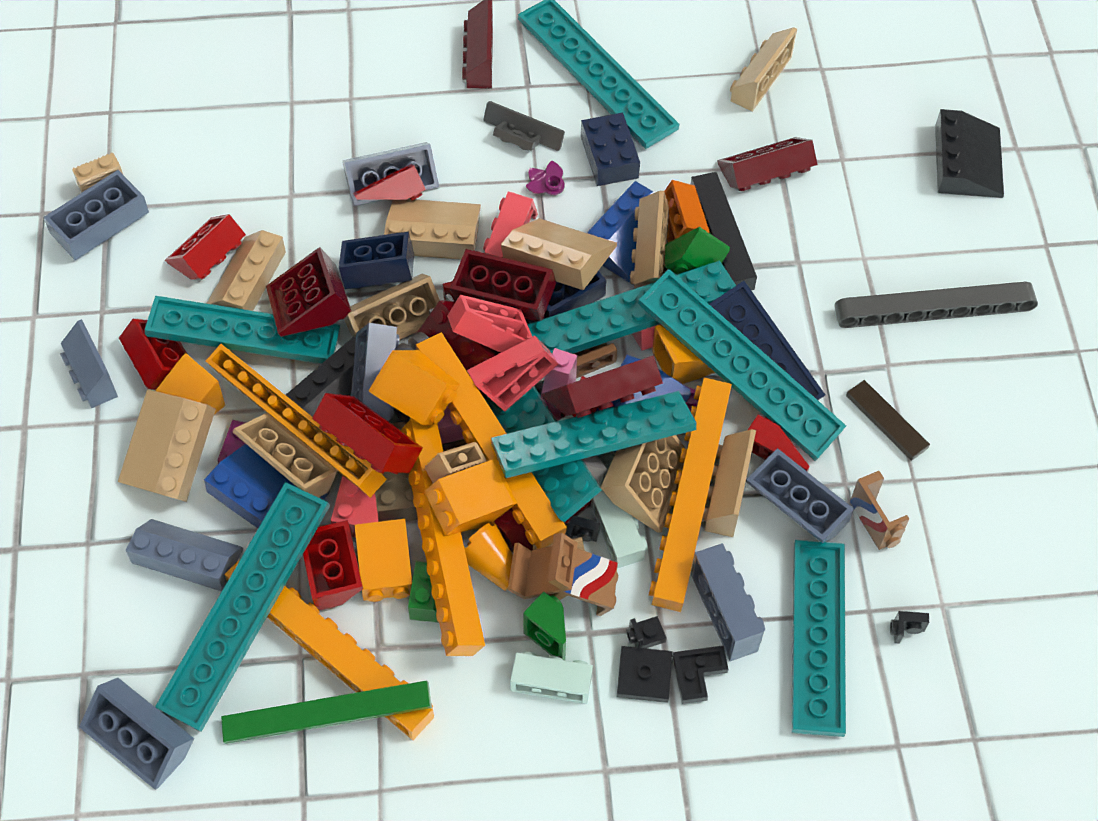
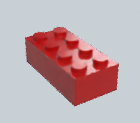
[312,393,423,474]

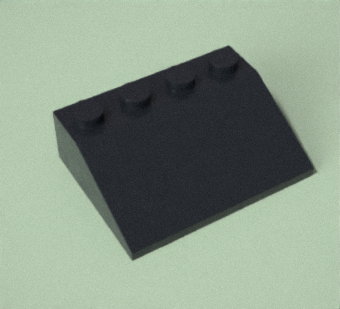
[935,109,1004,198]
[286,336,356,417]

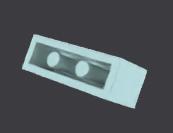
[591,491,648,568]
[511,652,593,704]

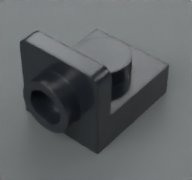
[565,515,600,542]
[890,611,930,644]
[626,616,667,648]

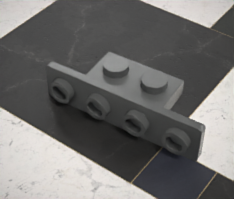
[483,101,565,151]

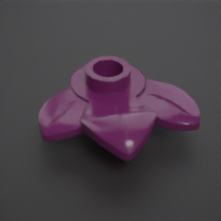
[526,161,565,195]

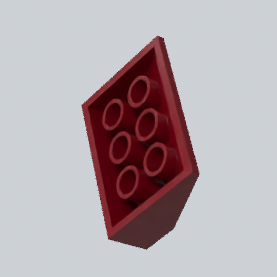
[266,247,351,337]
[542,355,663,418]

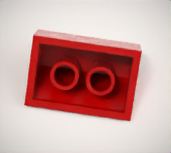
[165,214,246,280]
[119,318,187,390]
[303,520,363,611]

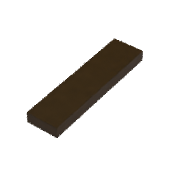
[846,380,930,461]

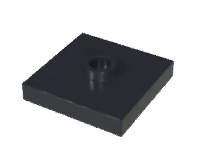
[617,646,673,703]

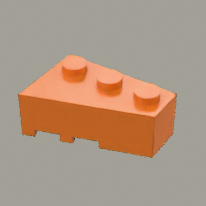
[664,180,710,243]

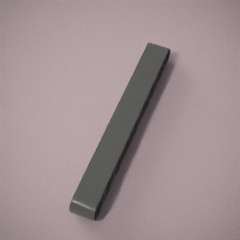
[834,281,1038,328]

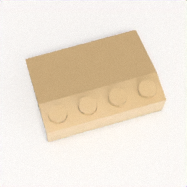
[384,199,481,259]
[501,218,617,290]
[118,389,216,502]
[601,435,685,533]

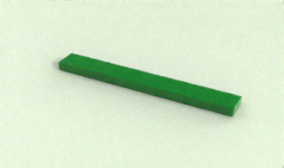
[221,680,432,744]

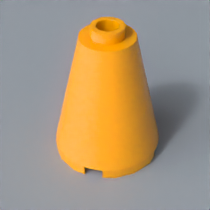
[464,521,513,591]

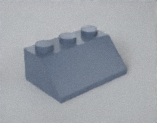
[60,319,118,408]

